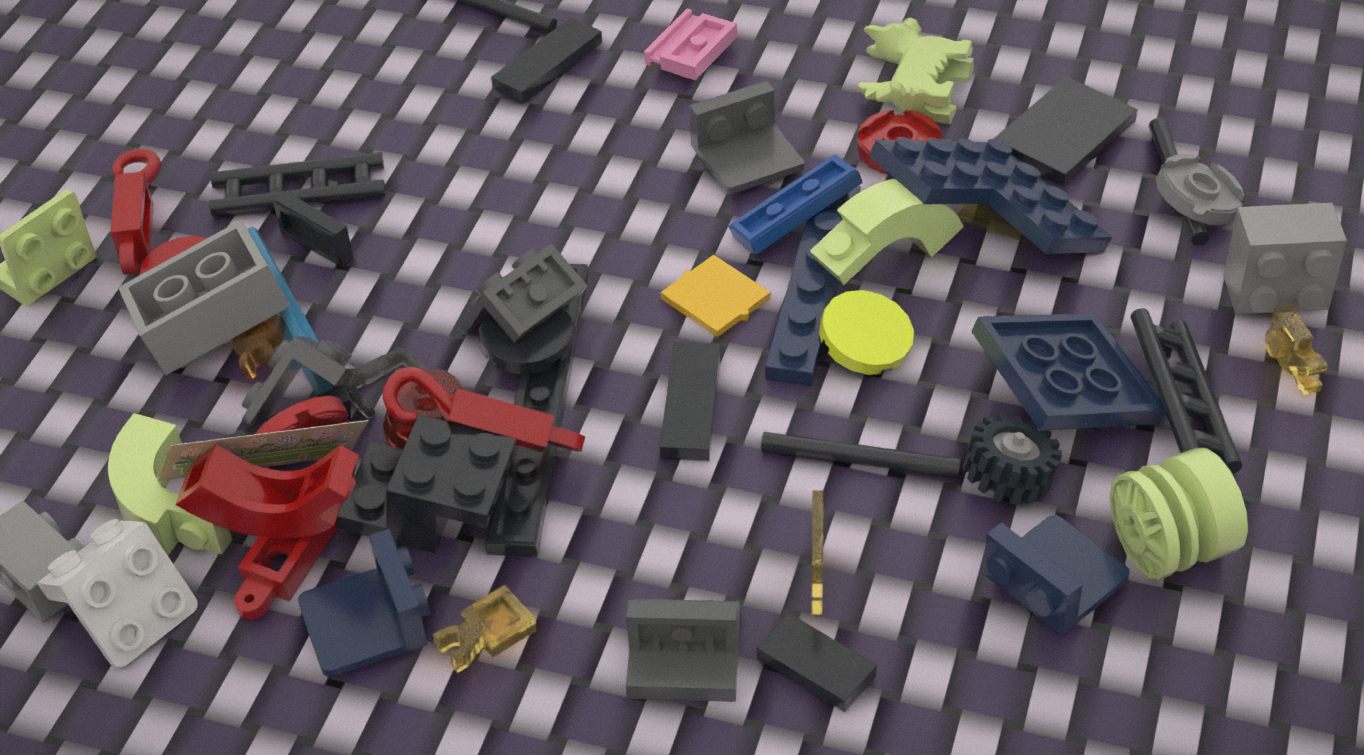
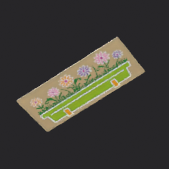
[157,420,369,481]

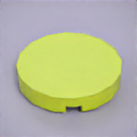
[819,290,914,375]

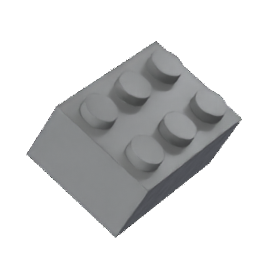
[118,220,291,375]

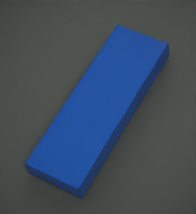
[728,154,863,255]

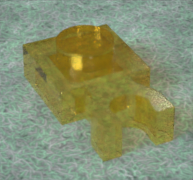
[1265,305,1328,395]
[433,585,536,673]

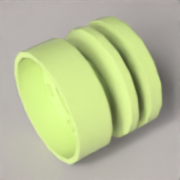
[1109,448,1248,580]

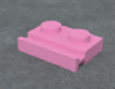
[644,9,737,80]

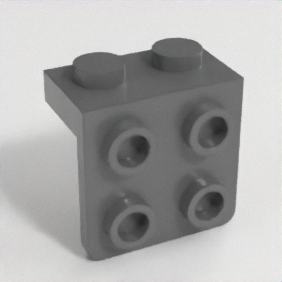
[241,336,357,425]

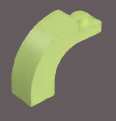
[810,179,964,285]
[108,413,232,555]

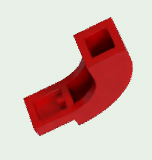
[175,444,358,539]

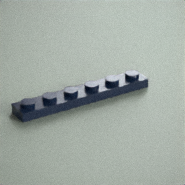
[765,186,861,386]

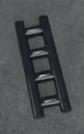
[209,152,386,217]
[1130,308,1242,474]

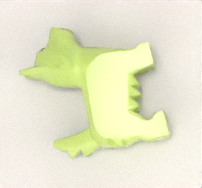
[857,18,974,125]

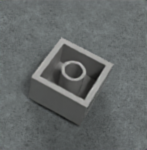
[1223,202,1347,314]

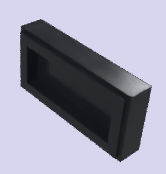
[273,191,354,267]
[756,613,877,712]

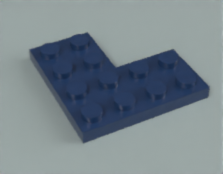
[869,137,1112,254]

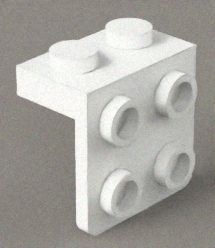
[37,519,198,667]

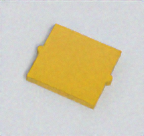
[660,255,771,338]

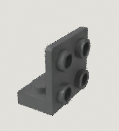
[689,81,804,194]
[460,243,587,343]

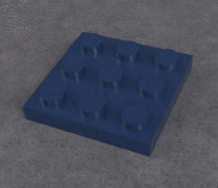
[971,313,1165,431]

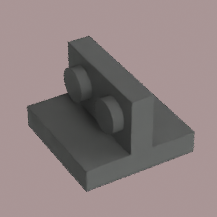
[626,599,740,702]

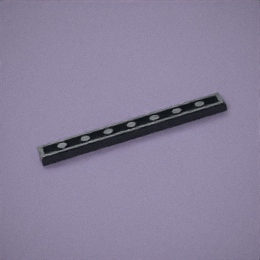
[485,264,589,557]

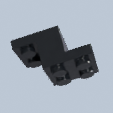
[337,414,516,553]

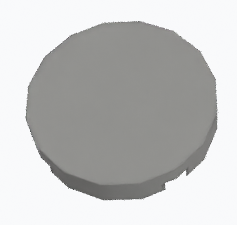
[1156,154,1244,225]

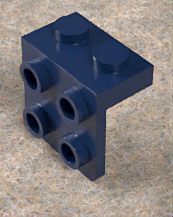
[982,515,1130,636]
[298,529,430,677]

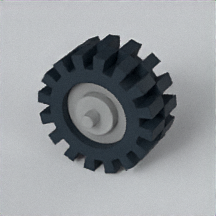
[963,413,1062,504]

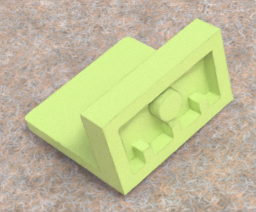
[0,189,97,307]

